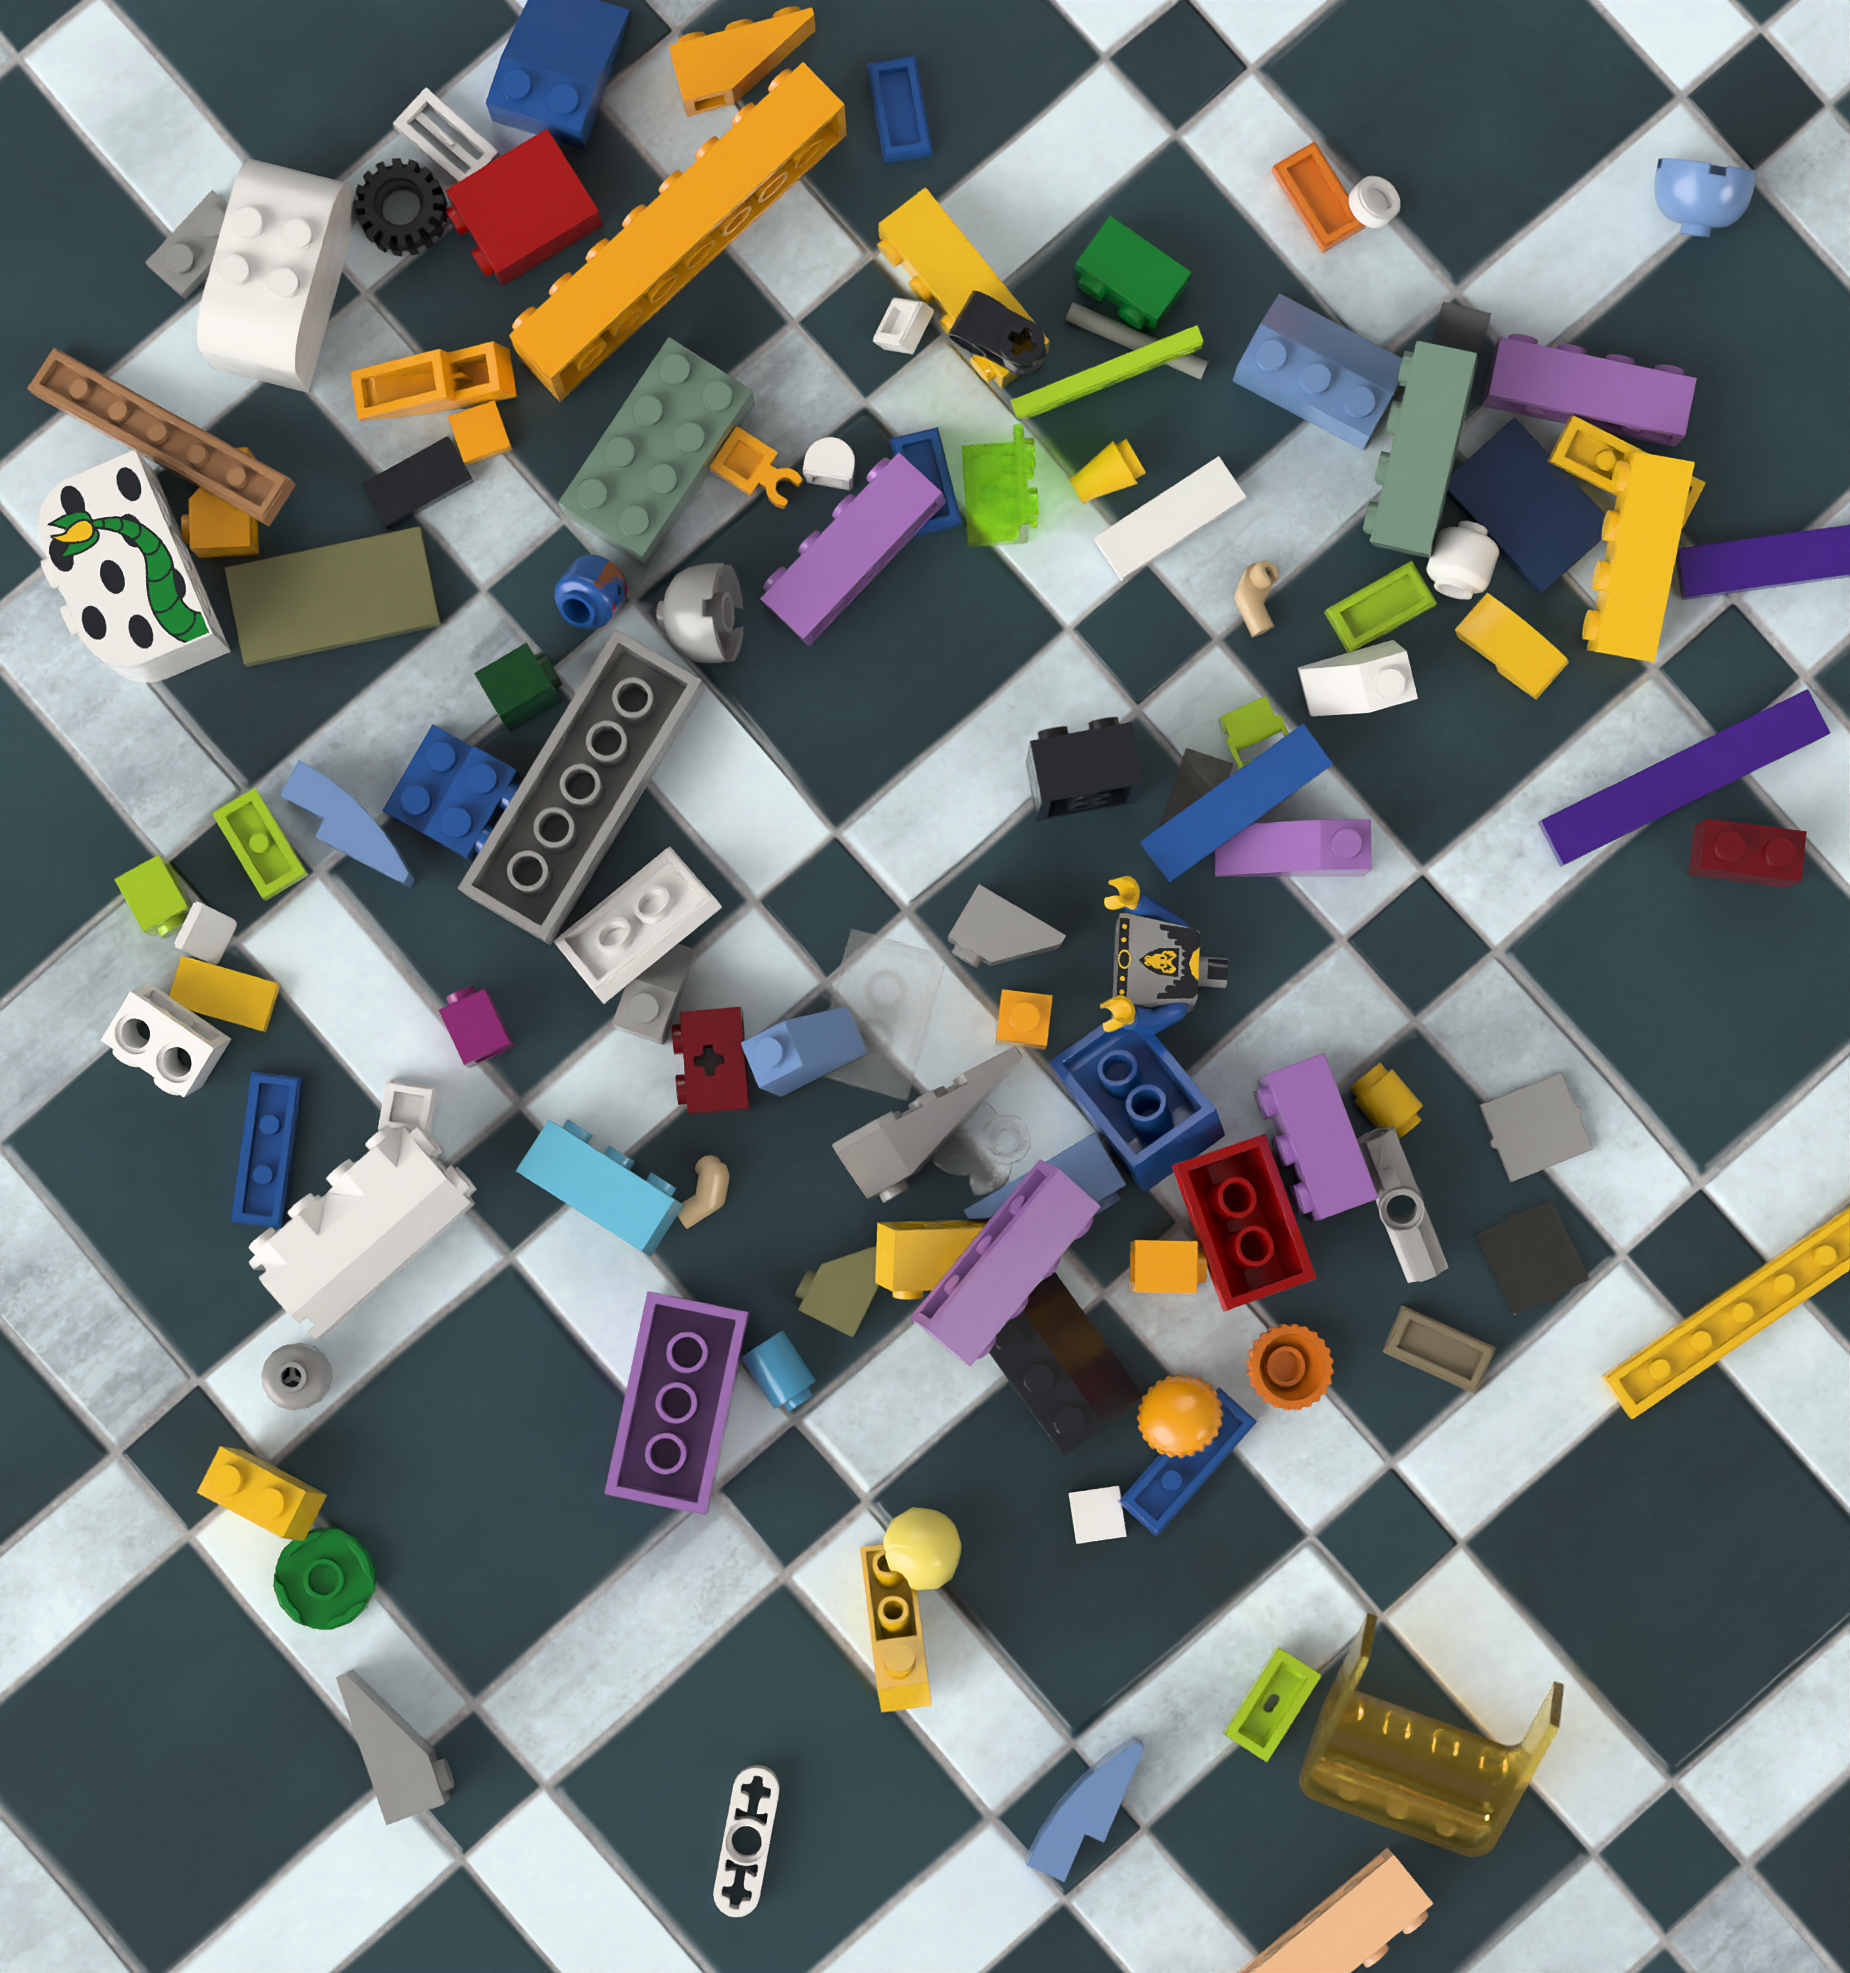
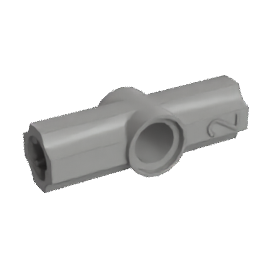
[1357,1126,1449,1283]

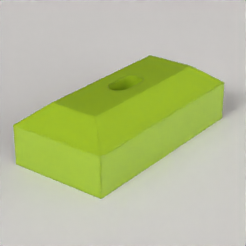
[1222,1646,1322,1762]

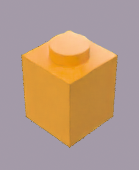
[995,989,1053,1050]

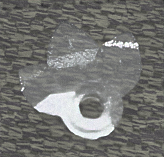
[933,1101,1031,1195]

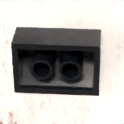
[989,1272,1144,1457]

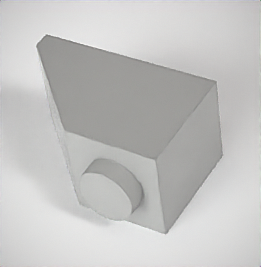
[948,884,1066,968]
[612,944,697,1045]

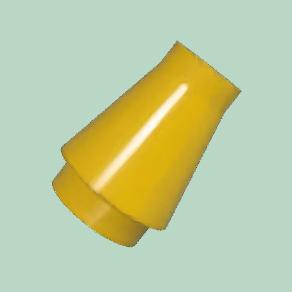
[1068,439,1146,504]

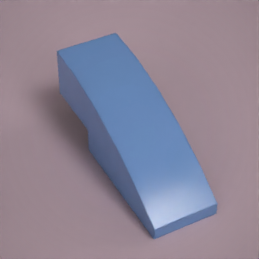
[280,760,415,888]
[1025,1736,1145,1882]

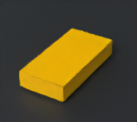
[169,956,281,1032]

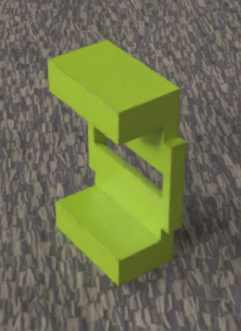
[1218,696,1289,770]

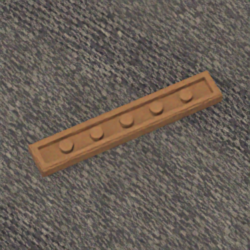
[27,348,296,526]

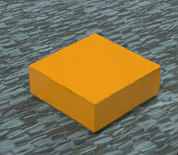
[448,400,512,466]

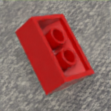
[1172,1134,1317,1312]

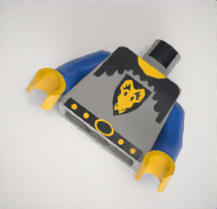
[1100,876,1228,1035]

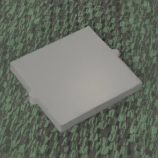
[1479,1072,1593,1182]

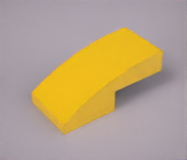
[1455,593,1569,700]

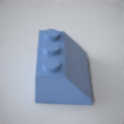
[1232,293,1403,450]

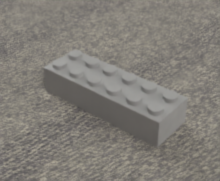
[458,629,705,946]

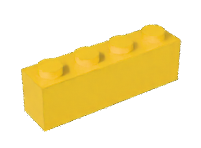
[877,187,1050,389]
[1582,451,1695,662]

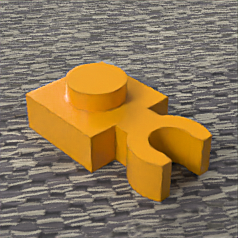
[709,425,802,509]

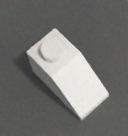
[1298,640,1418,717]

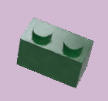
[474,642,563,732]

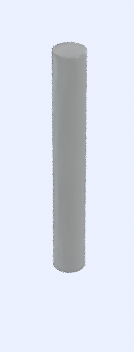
[1065,302,1209,380]

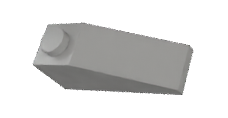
[336,1669,455,1825]

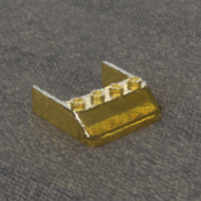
[1299,1613,1564,1857]

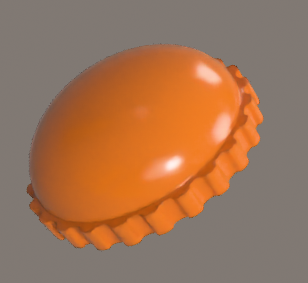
[1246,1324,1334,1411]

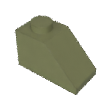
[795,1246,880,1337]

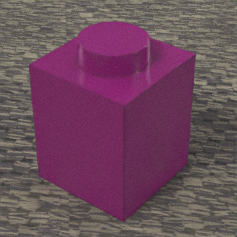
[438,986,515,1068]

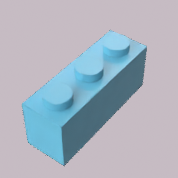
[516,1119,684,1256]

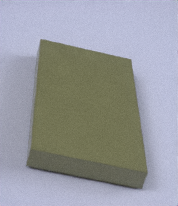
[224,526,442,667]

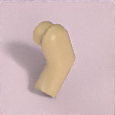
[1234,560,1278,637]
[677,1155,730,1229]

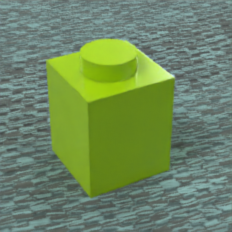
[114,855,193,938]

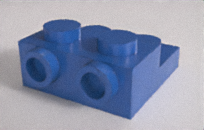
[382,724,521,862]

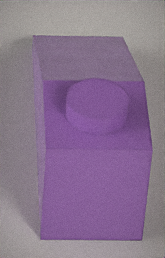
[1215,819,1372,877]

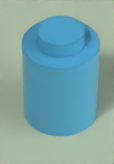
[741,1330,816,1412]

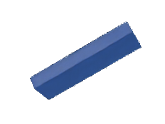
[231,1072,304,1228]
[1117,1387,1257,1536]

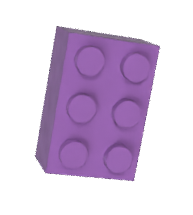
[1253,1053,1378,1222]

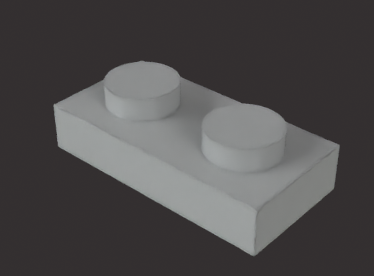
[145,190,228,300]

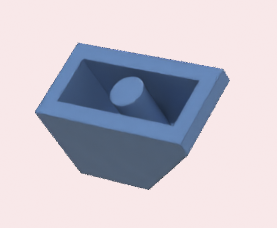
[741,1006,868,1097]

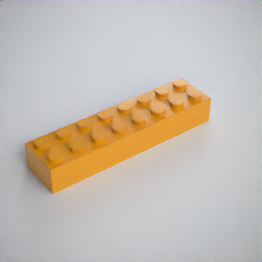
[509,62,846,402]

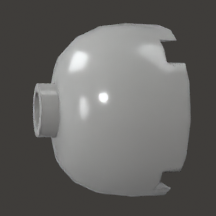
[657,563,743,663]

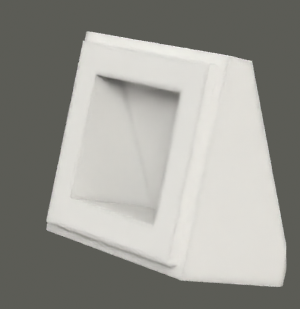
[174,901,237,965]

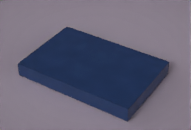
[1447,417,1606,595]

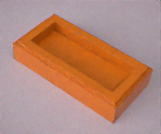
[1271,141,1365,253]

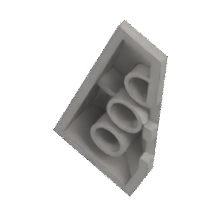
[831,1046,1023,1203]

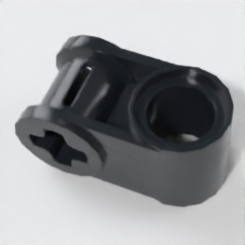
[947,290,1046,376]

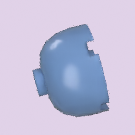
[1654,158,1757,237]

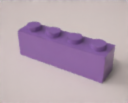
[1482,334,1697,447]
[760,452,946,647]
[910,1159,1101,1367]

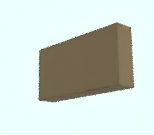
[1381,1306,1496,1394]

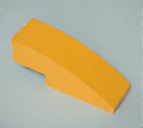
[350,341,517,421]

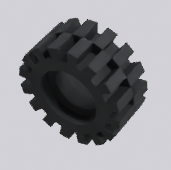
[354,158,448,257]

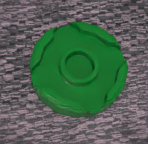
[273,1527,377,1630]

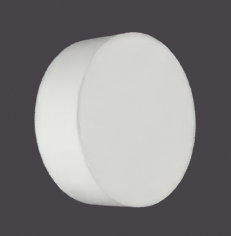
[1349,176,1400,228]

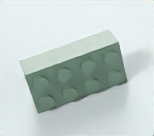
[558,337,755,568]
[1363,341,1478,558]

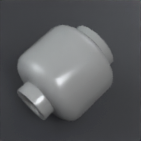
[261,1343,333,1410]

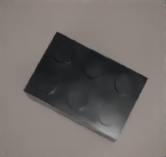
[1026,717,1143,821]

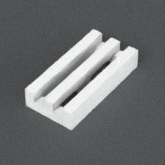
[393,88,501,183]

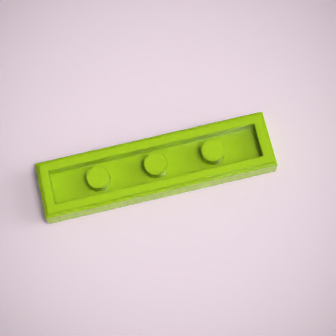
[1010,325,1204,422]

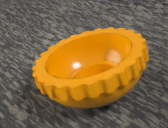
[1137,1374,1223,1458]

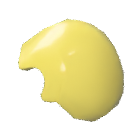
[883,1507,962,1590]

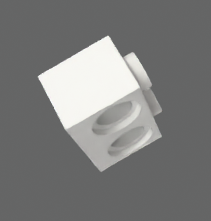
[101,983,231,1097]

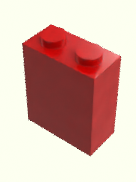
[445,129,603,286]

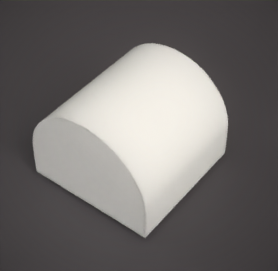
[803,437,855,491]

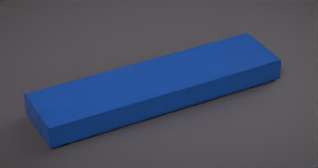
[1140,724,1333,884]

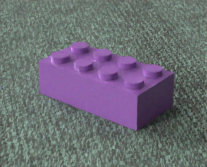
[604,1291,750,1515]

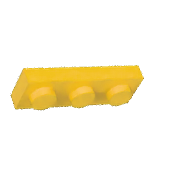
[1547,416,1706,528]

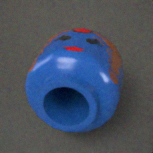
[554,554,628,629]

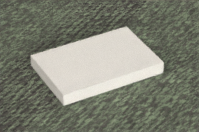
[553,846,722,1004]

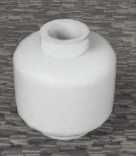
[1426,521,1499,600]

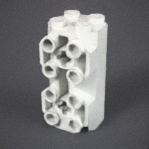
[249,1125,477,1339]

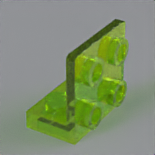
[961,424,1039,547]

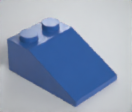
[485,0,631,150]
[1049,1018,1226,1193]

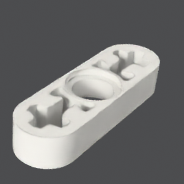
[714,1765,780,1917]

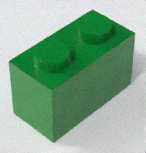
[1074,216,1192,332]

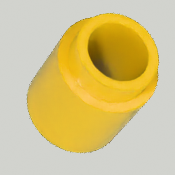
[1349,1063,1423,1139]

